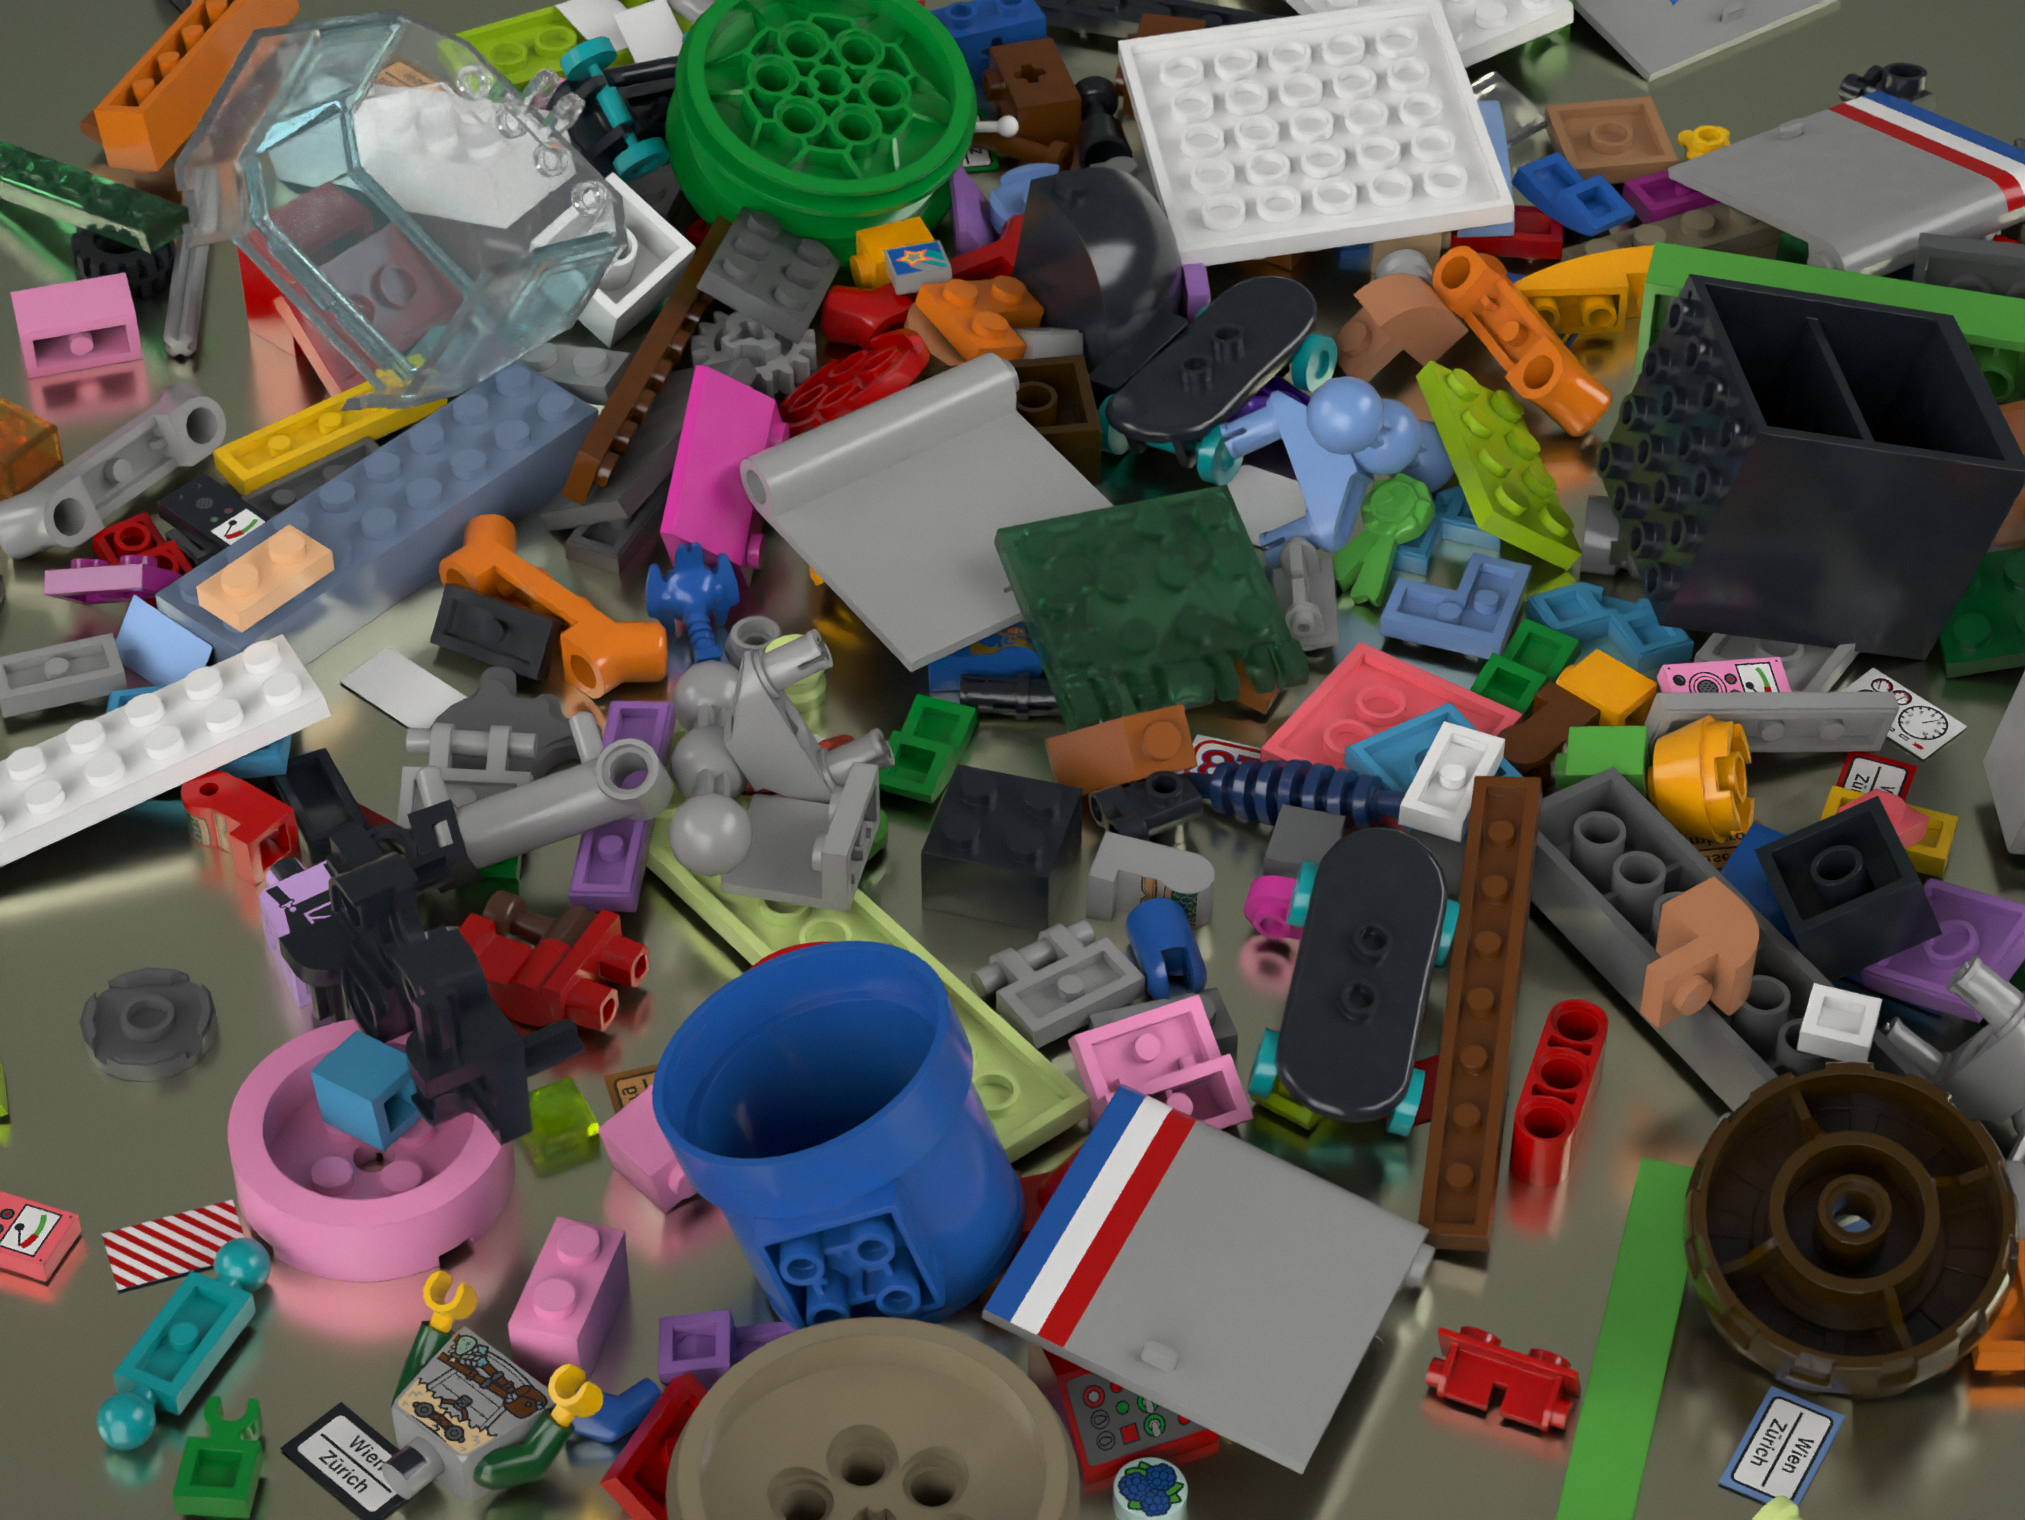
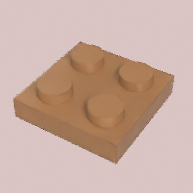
[1543,96,1679,184]

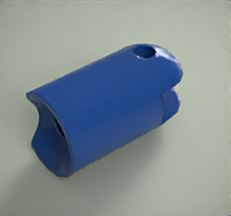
[1125,898,1207,1000]

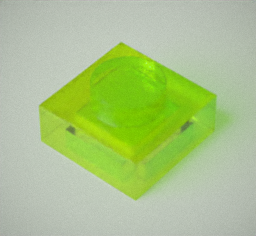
[521,1076,600,1164]

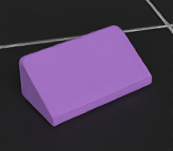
[949,165,996,257]

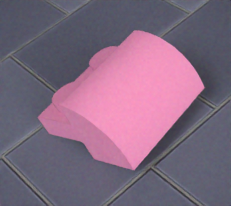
[1068,994,1254,1130]

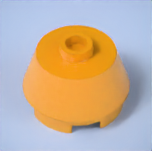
[1647,715,1755,843]

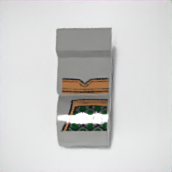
[1086,831,1215,929]

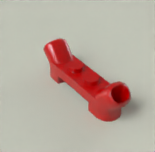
[821,214,1024,351]

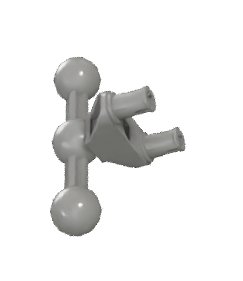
[668,629,895,877]
[1879,955,2025,1240]

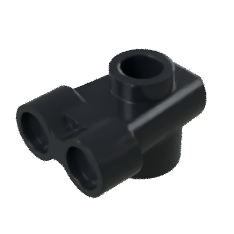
[1839,63,1936,112]
[1089,771,1203,847]

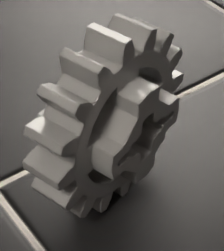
[691,310,817,398]

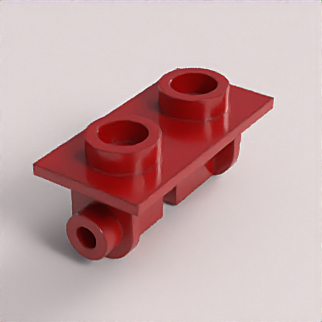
[1425,1326,1581,1432]

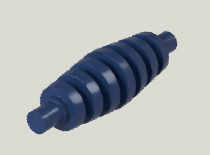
[1186,759,1407,829]

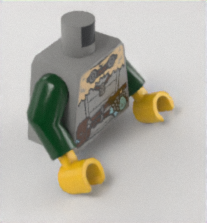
[381,1271,603,1501]

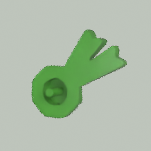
[1332,473,1436,607]

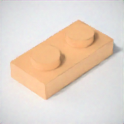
[196,524,335,633]

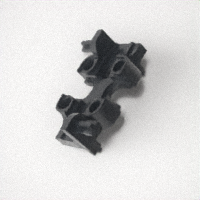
[278,824,584,1145]

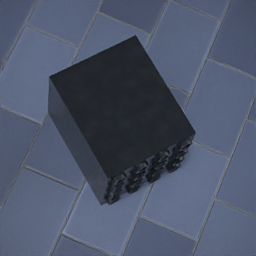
[1596,274,2025,660]

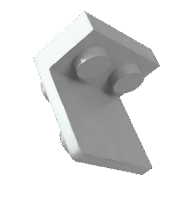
[721,761,880,913]

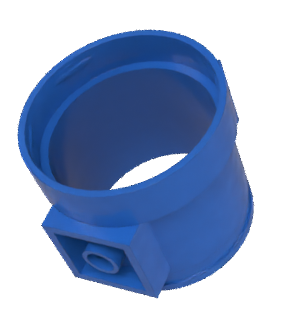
[652,941,1026,1331]

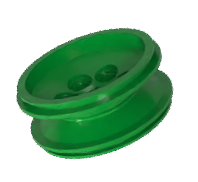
[665,0,977,271]

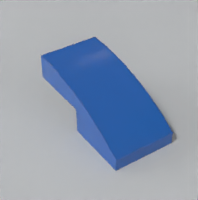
[1511,151,1636,237]

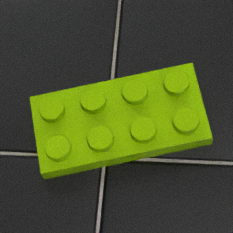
[1416,360,1582,571]

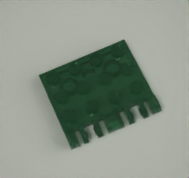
[993,484,1309,732]

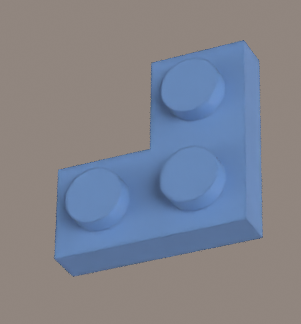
[1380,553,1532,659]

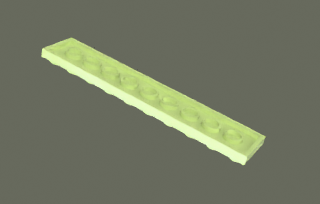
[646,729,1090,1164]

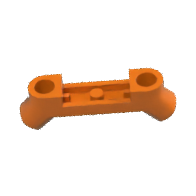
[1432,246,1612,437]
[439,514,668,699]

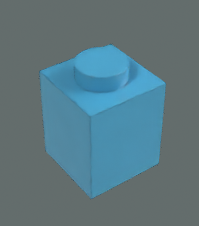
[310,1030,423,1152]

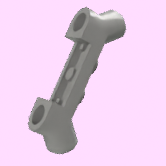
[0,382,226,560]

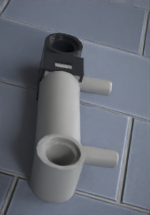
[367,711,673,900]

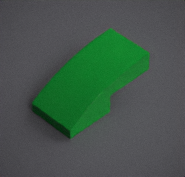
[1470,618,1581,724]
[879,694,978,803]

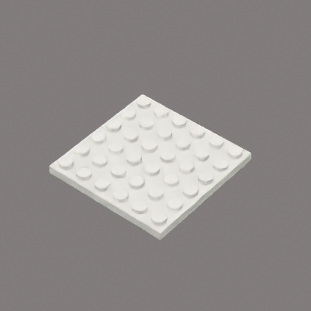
[1118,0,1514,269]

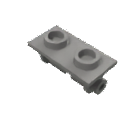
[1273,537,1340,654]

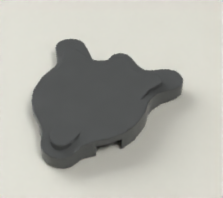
[431,666,603,780]

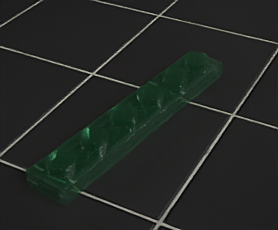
[0,141,194,253]

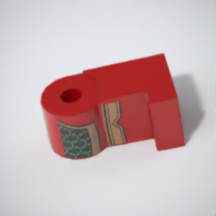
[181,770,301,887]

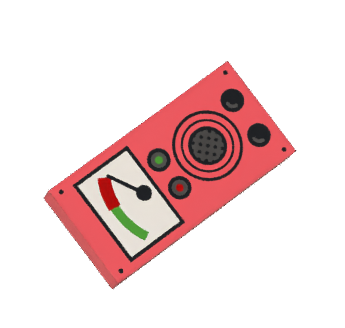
[0,1191,82,1281]

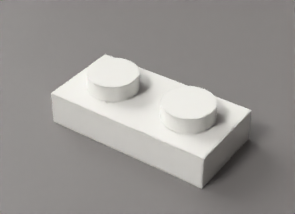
[1398,721,1505,842]

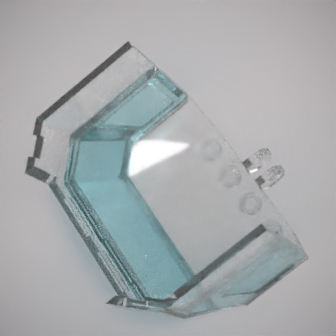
[174,8,628,411]

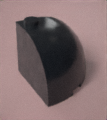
[1012,167,1183,375]

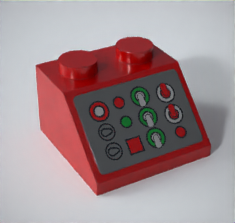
[1028,1341,1219,1486]

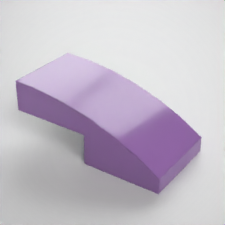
[658,1309,796,1391]

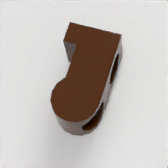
[1497,681,1601,792]

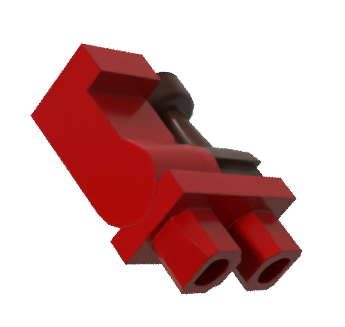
[458,890,649,1032]

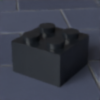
[921,764,1083,931]
[1755,796,1942,982]

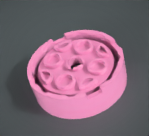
[227,1019,515,1282]

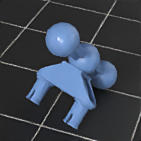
[1220,376,1454,569]

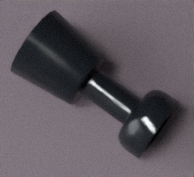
[1075,76,1133,169]

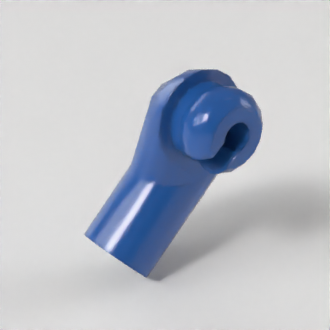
[572,1378,662,1443]

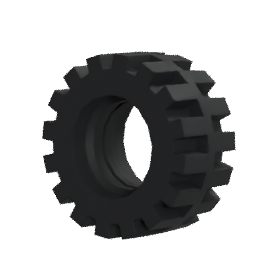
[71,207,175,301]

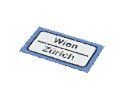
[1718,1386,1846,1506]

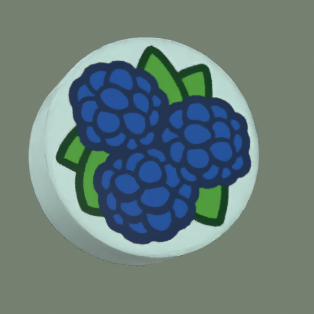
[1112,1457,1188,1520]

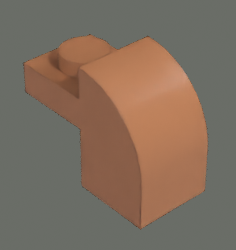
[1331,273,1469,382]
[1640,876,1759,1029]

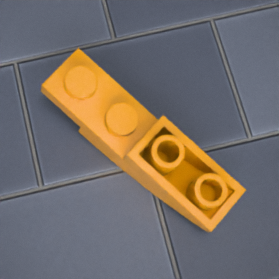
[1514,244,1677,334]

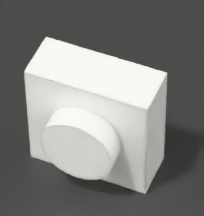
[1797,983,1882,1062]

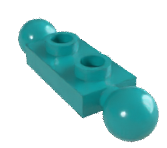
[96,1238,271,1450]

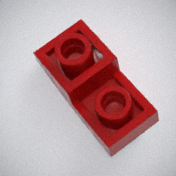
[91,512,193,609]

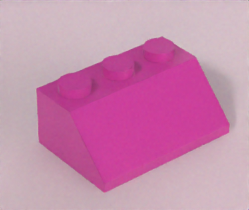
[660,365,790,590]

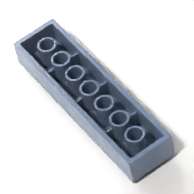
[155,360,599,667]

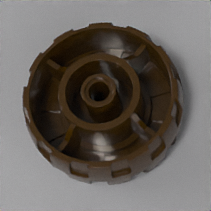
[1683,1061,2020,1400]

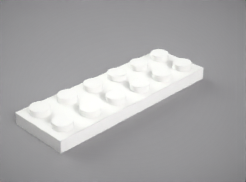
[0,634,331,867]

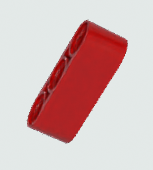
[1509,999,1609,1188]

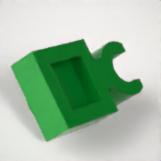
[172,1396,264,1519]

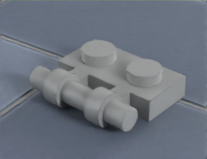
[397,722,538,835]
[970,919,1145,1049]

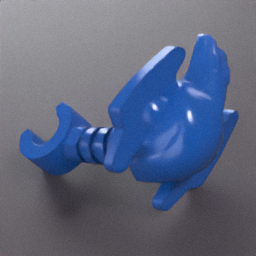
[645,541,740,664]

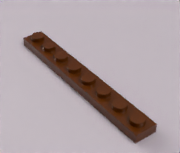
[561,214,733,506]
[1418,776,1543,1252]

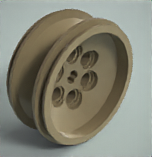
[666,1317,1080,1520]

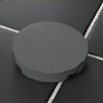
[80,968,218,1082]

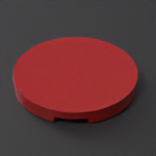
[778,329,930,439]

